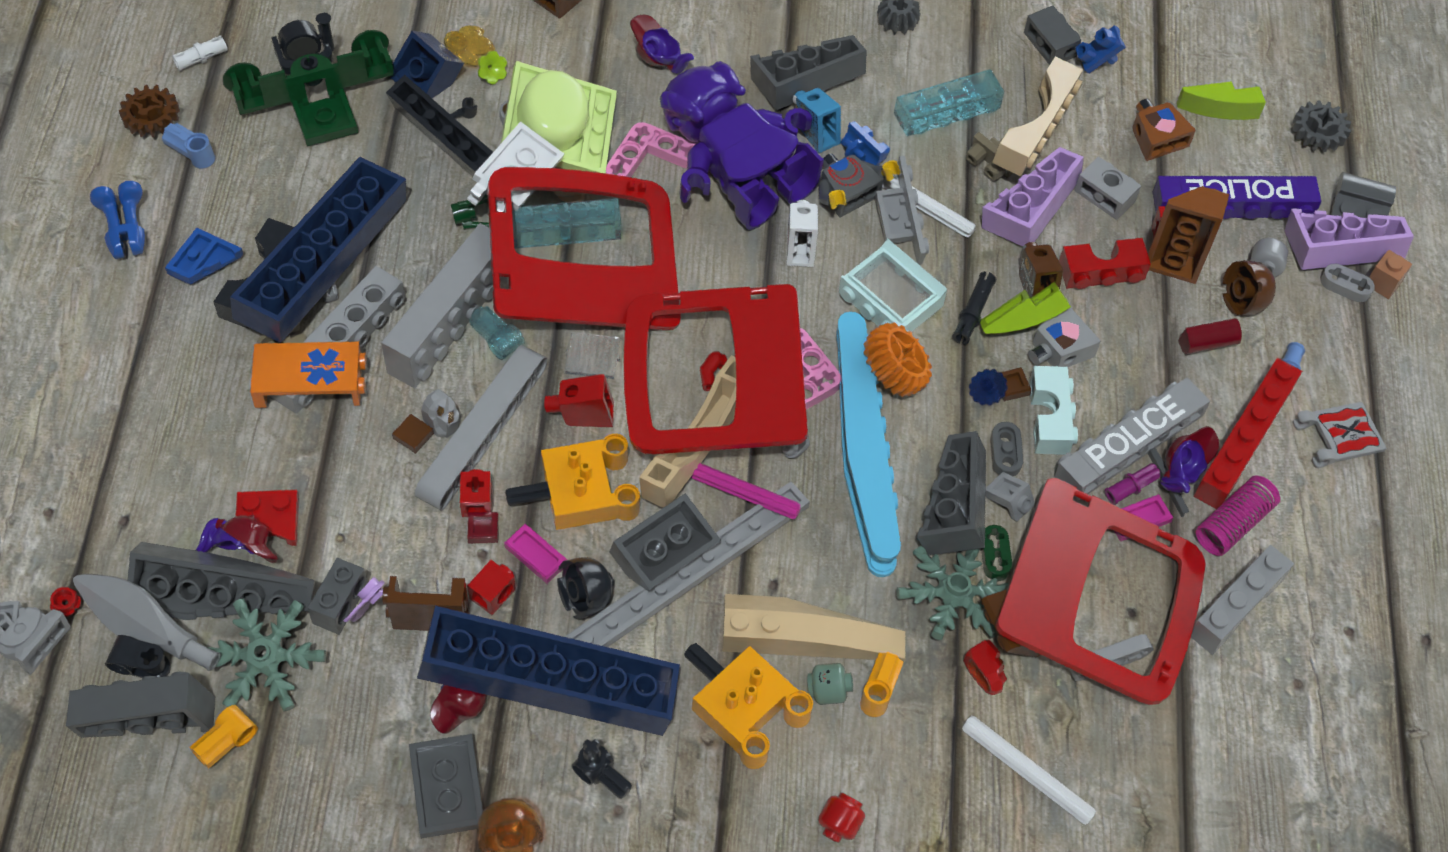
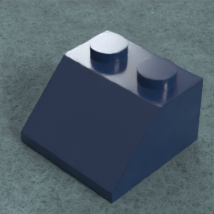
[389,31,464,98]

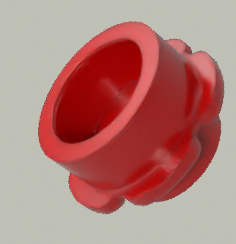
[50,587,81,617]

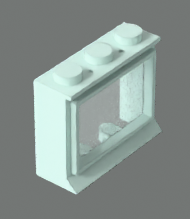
[839,238,947,332]

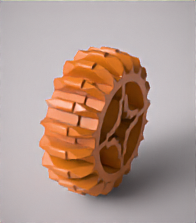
[864,322,932,397]

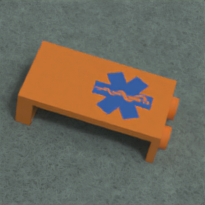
[250,341,367,408]

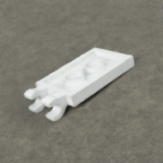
[467,122,564,212]

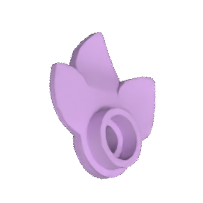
[343,577,385,622]

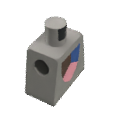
[1028,308,1101,367]

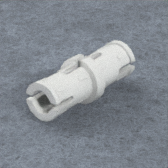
[172,35,228,71]

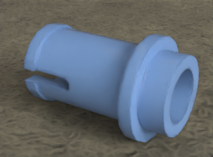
[1282,342,1305,370]

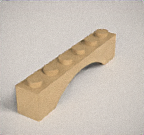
[992,56,1083,176]
[639,355,736,508]

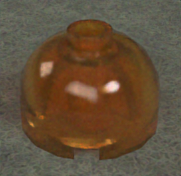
[477,798,543,852]

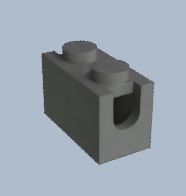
[1024,5,1081,65]

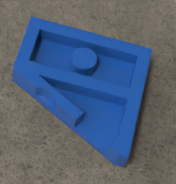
[165,228,243,285]

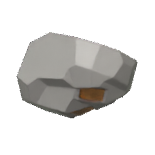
[421,389,460,438]

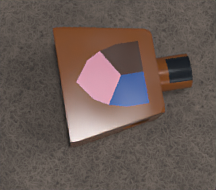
[1133,98,1196,161]

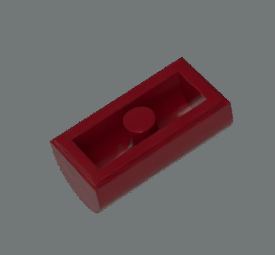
[1178,318,1242,354]

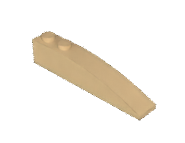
[722,594,905,661]

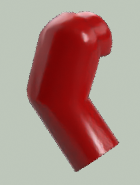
[700,351,728,391]

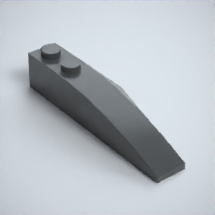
[127,542,315,620]

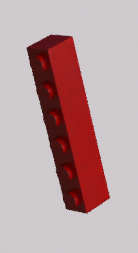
[1194,358,1303,510]

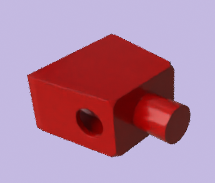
[544,374,614,427]

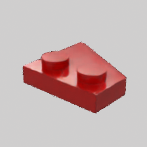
[236,489,299,546]

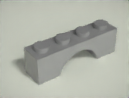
[1191,544,1294,655]

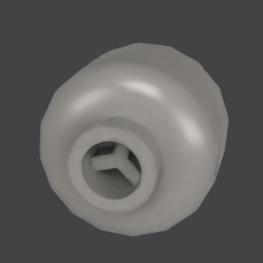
[1250,238,1288,277]

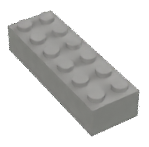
[381,223,508,388]

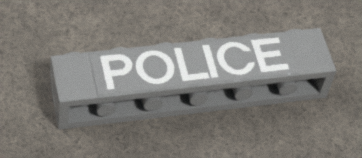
[1054,377,1210,501]

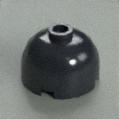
[557,557,614,619]

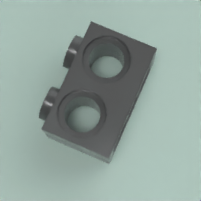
[307,558,368,635]

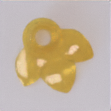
[444,25,495,67]

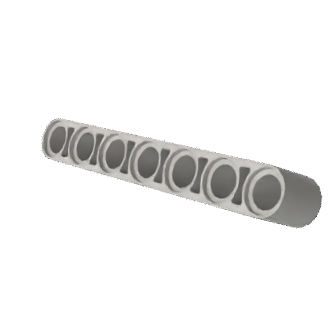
[415,345,548,510]

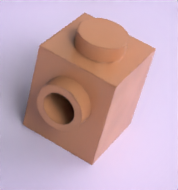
[1369,250,1412,300]

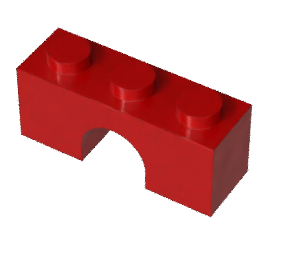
[1059,238,1151,289]

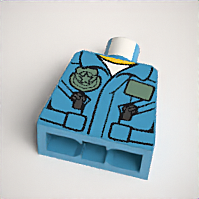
[793,88,841,153]

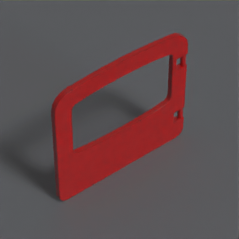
[487,167,681,330]
[624,284,808,454]
[996,478,1206,705]

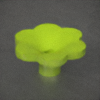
[478,51,507,85]

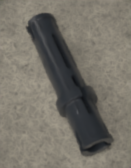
[952,271,997,345]

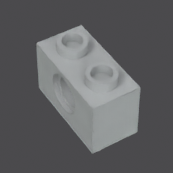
[1074,156,1141,220]

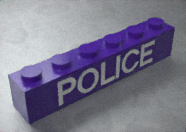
[1152,176,1322,219]

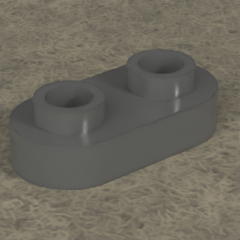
[991,422,1023,476]

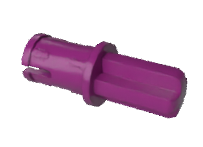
[1104,463,1160,505]

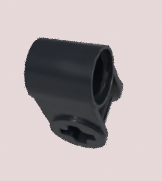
[105,635,171,678]

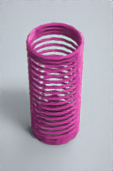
[1196,475,1281,556]

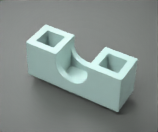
[1029,366,1078,455]

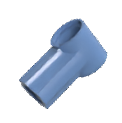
[162,123,215,169]

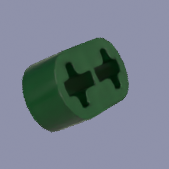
[981,525,1012,581]

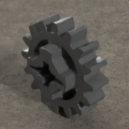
[1292,100,1351,152]

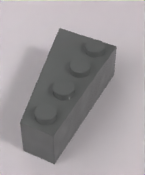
[750,35,867,110]
[917,431,986,555]
[66,671,215,738]

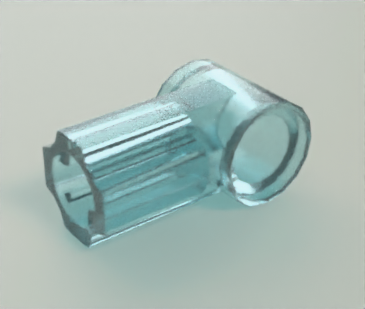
[469,306,525,360]

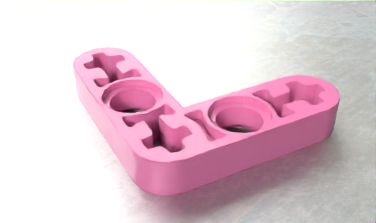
[606,122,696,177]
[800,328,841,410]

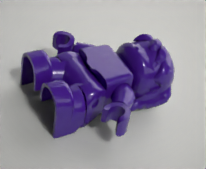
[659,61,824,230]

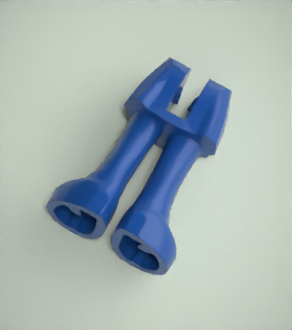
[90,181,145,259]

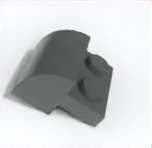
[1330,172,1396,218]

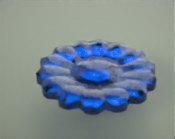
[969,369,1008,406]

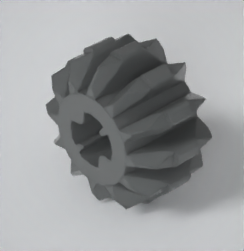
[877,0,921,35]

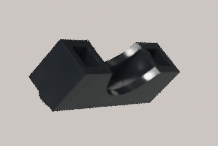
[213,218,294,328]

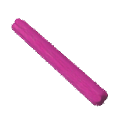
[690,463,801,519]

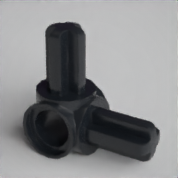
[571,739,632,799]

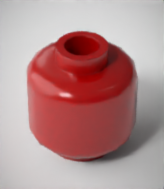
[818,792,865,843]

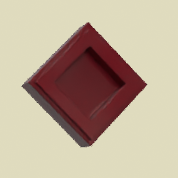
[467,512,498,544]

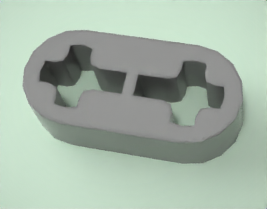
[1321,264,1375,302]

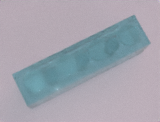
[894,69,1004,137]
[512,198,621,249]

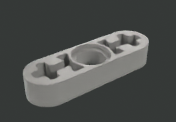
[1069,634,1154,681]

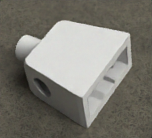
[787,200,818,267]

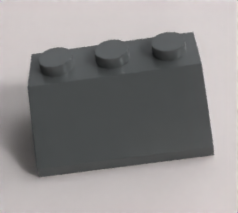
[609,493,721,591]

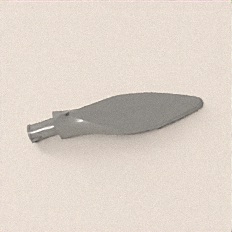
[73,574,221,671]

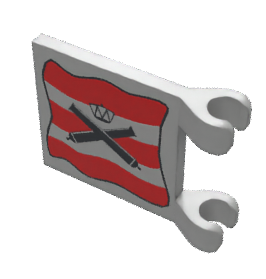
[1293,402,1387,468]

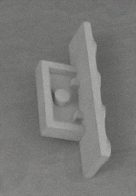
[875,156,929,265]

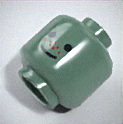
[807,663,853,705]

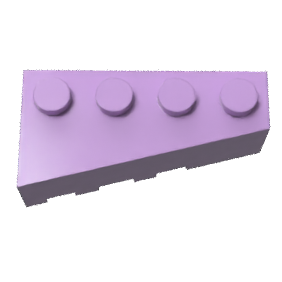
[982,147,1083,246]
[1284,209,1414,270]

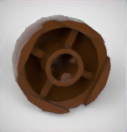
[1222,260,1276,315]

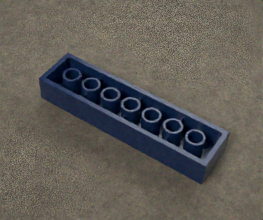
[230,157,406,343]
[417,606,680,736]

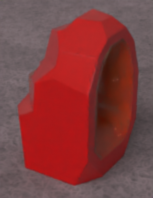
[963,640,1007,695]

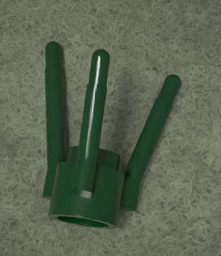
[451,194,489,230]

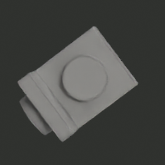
[986,472,1034,521]

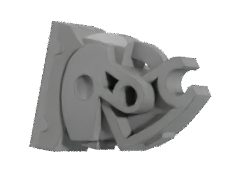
[0,601,71,675]

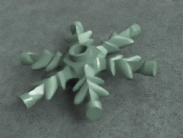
[896,545,1009,640]
[207,599,326,711]

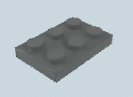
[409,734,485,839]

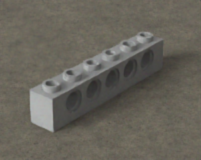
[269,266,405,414]

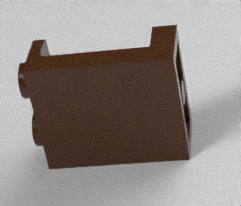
[382,576,469,631]

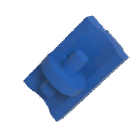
[1075,25,1126,74]
[840,121,890,166]

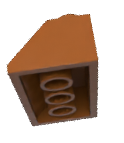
[1148,186,1229,284]

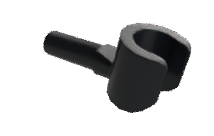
[450,97,477,119]

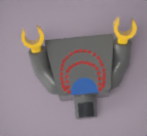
[818,153,901,218]

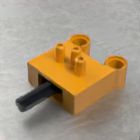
[505,434,640,530]
[684,643,813,769]

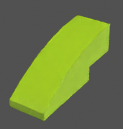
[1176,81,1266,120]
[980,282,1071,334]

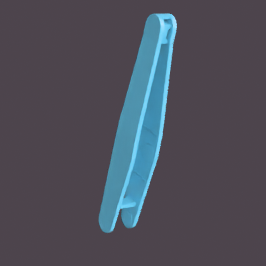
[836,312,901,577]

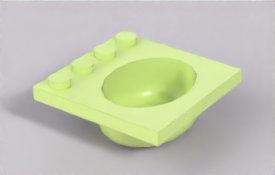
[500,61,617,173]

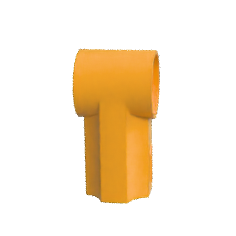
[860,652,904,717]
[189,705,258,769]

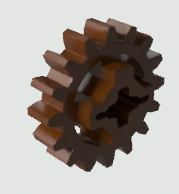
[119,85,180,137]

